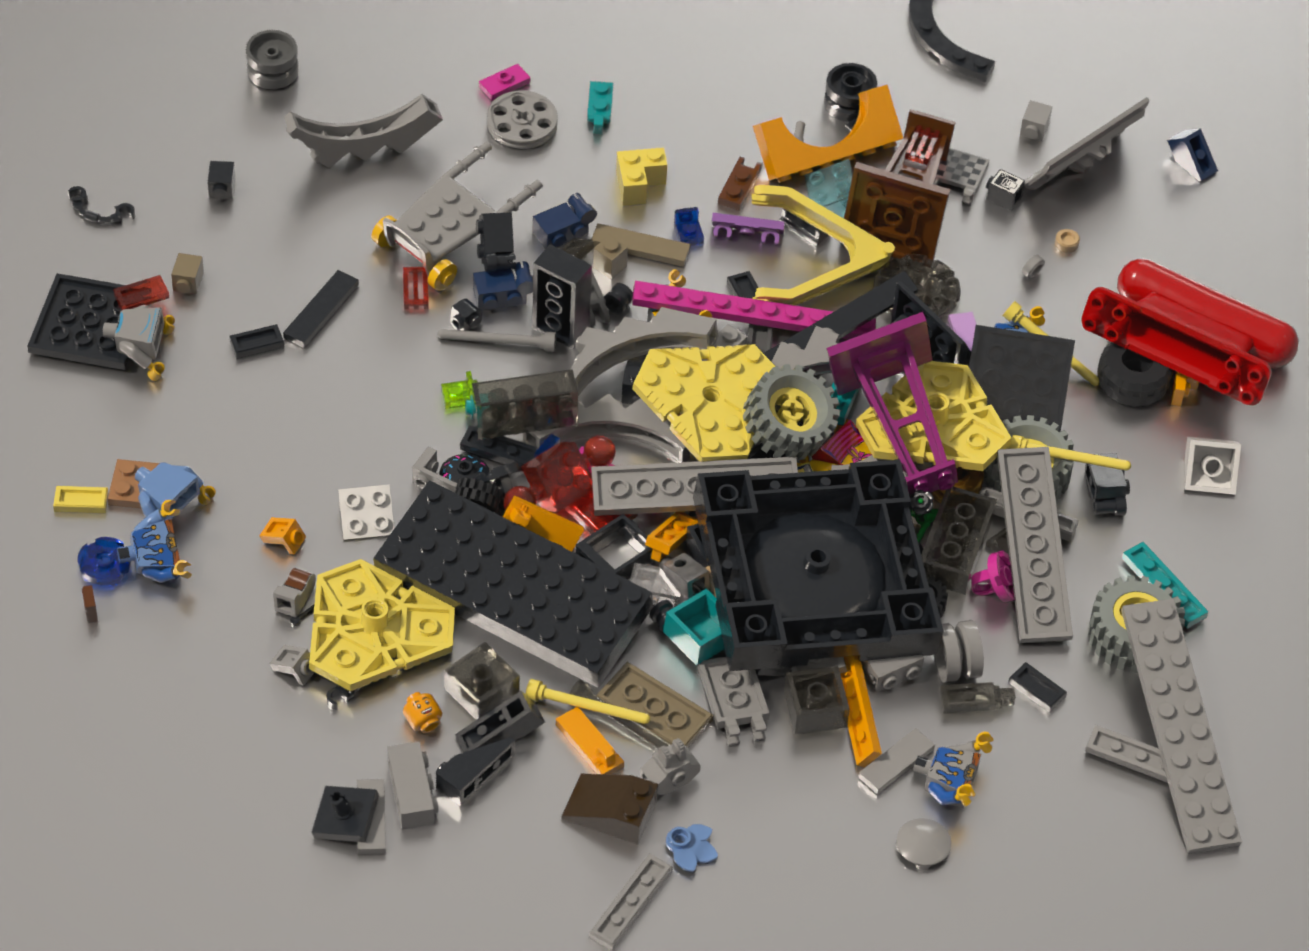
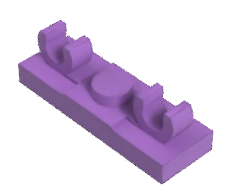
[712,213,785,245]

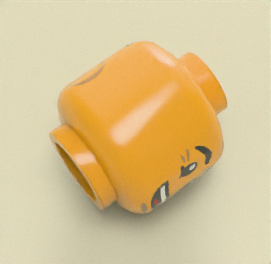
[403,692,443,733]

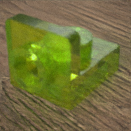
[441,371,479,409]

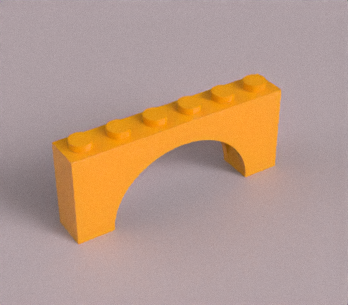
[753,84,903,183]

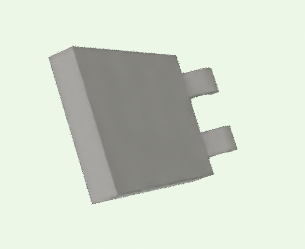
[698,657,769,746]

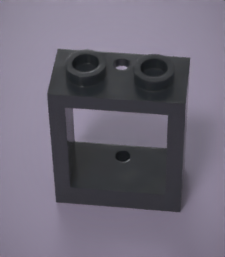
[575,514,655,580]

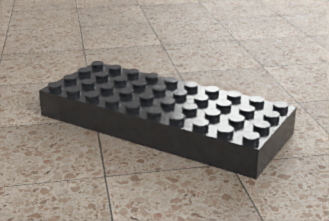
[373,480,653,688]

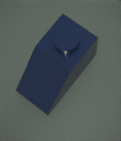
[1167,128,1218,181]

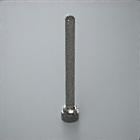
[569,679,671,749]

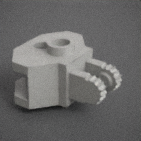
[640,738,701,795]

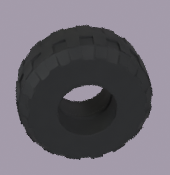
[1097,342,1173,407]

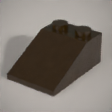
[561,773,658,845]

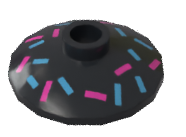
[439,454,490,483]

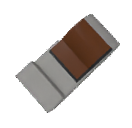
[273,568,316,617]

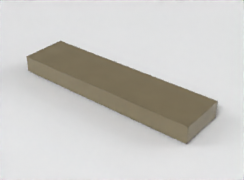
[591,223,690,267]

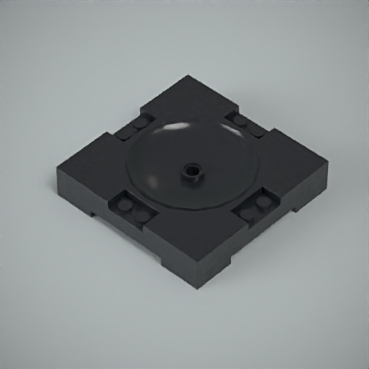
[693,460,944,671]

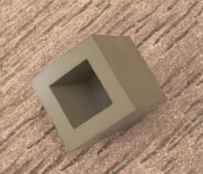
[593,235,628,280]
[171,253,204,294]

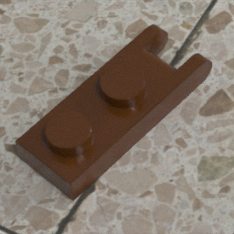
[718,156,763,211]

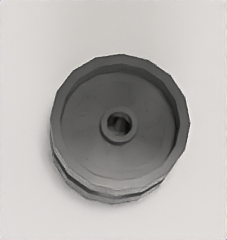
[246,30,299,89]

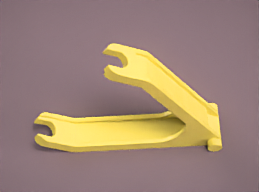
[752,185,895,306]

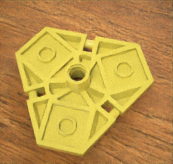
[632,344,776,462]
[856,361,1011,471]
[309,559,455,691]

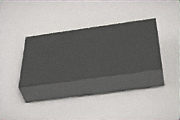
[747,324,773,353]

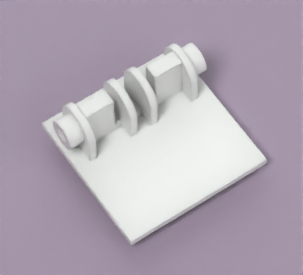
[338,484,394,540]

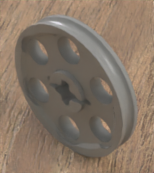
[487,91,558,149]

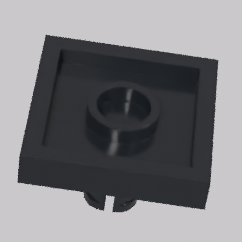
[311,786,379,842]

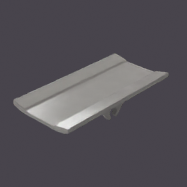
[1024,97,1150,190]

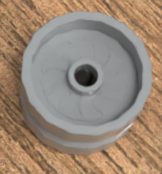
[934,620,984,683]

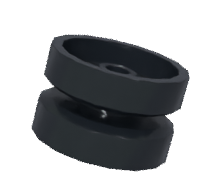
[824,63,878,122]

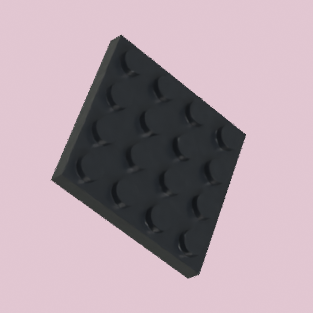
[27,273,152,370]
[969,325,1075,432]

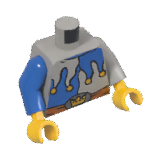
[913,732,994,809]

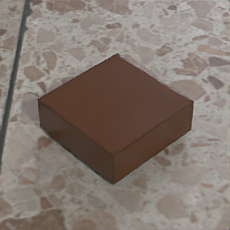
[82,585,98,623]

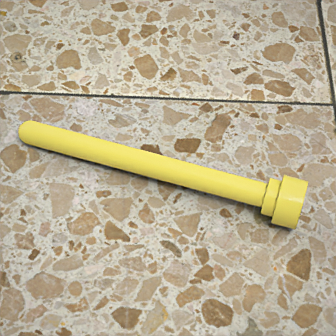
[1002,301,1099,386]
[1009,435,1131,471]
[525,679,650,724]

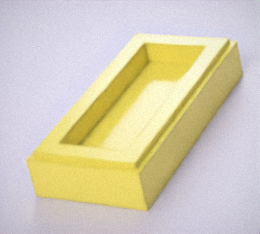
[53,486,109,513]

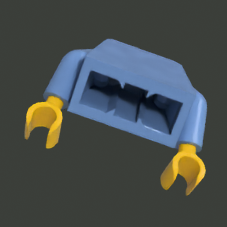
[135,462,216,519]

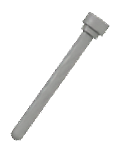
[437,329,556,352]

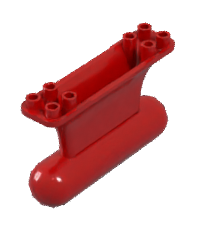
[1081,258,1299,406]

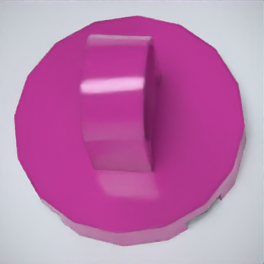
[971,551,1015,603]

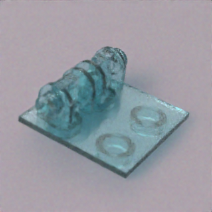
[805,159,853,208]

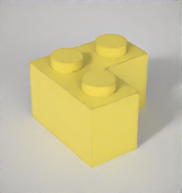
[616,148,667,206]

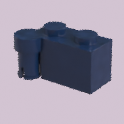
[532,193,597,249]
[473,261,533,310]

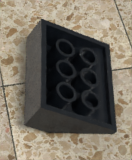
[891,280,971,367]

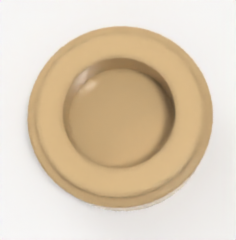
[1055,229,1080,253]

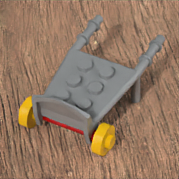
[371,141,543,291]

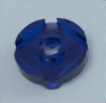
[77,537,131,585]

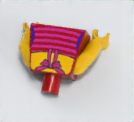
[797,419,872,471]

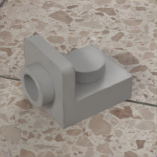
[269,645,314,685]

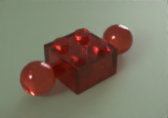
[504,435,616,512]

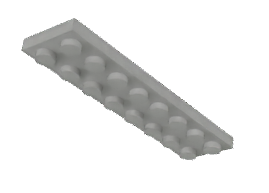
[997,447,1073,643]
[591,457,798,516]

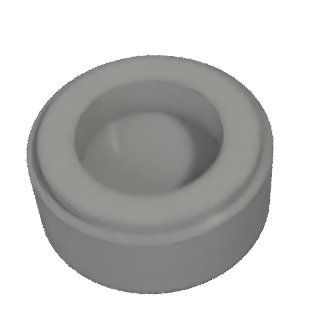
[1022,255,1045,279]

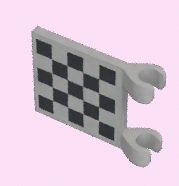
[934,148,989,205]

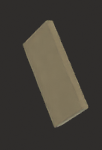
[595,661,713,748]

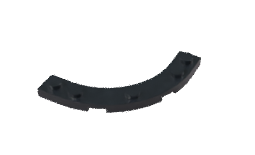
[909,0,995,82]

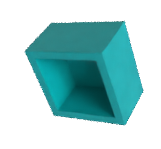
[663,589,724,666]

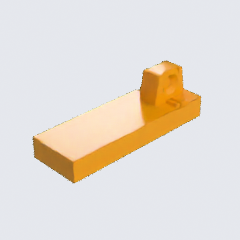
[503,495,584,552]
[645,512,698,562]
[555,707,624,775]

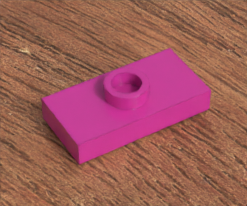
[479,63,530,101]

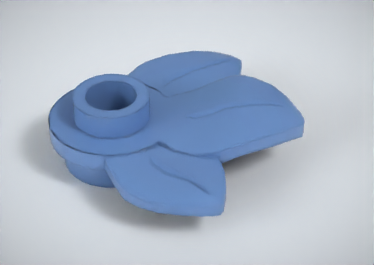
[666,824,718,872]

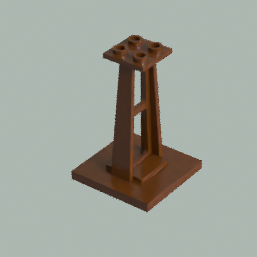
[844,109,956,268]

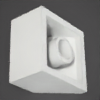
[1184,436,1241,495]

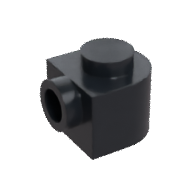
[450,298,482,331]

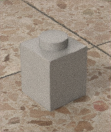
[1020,100,1053,141]

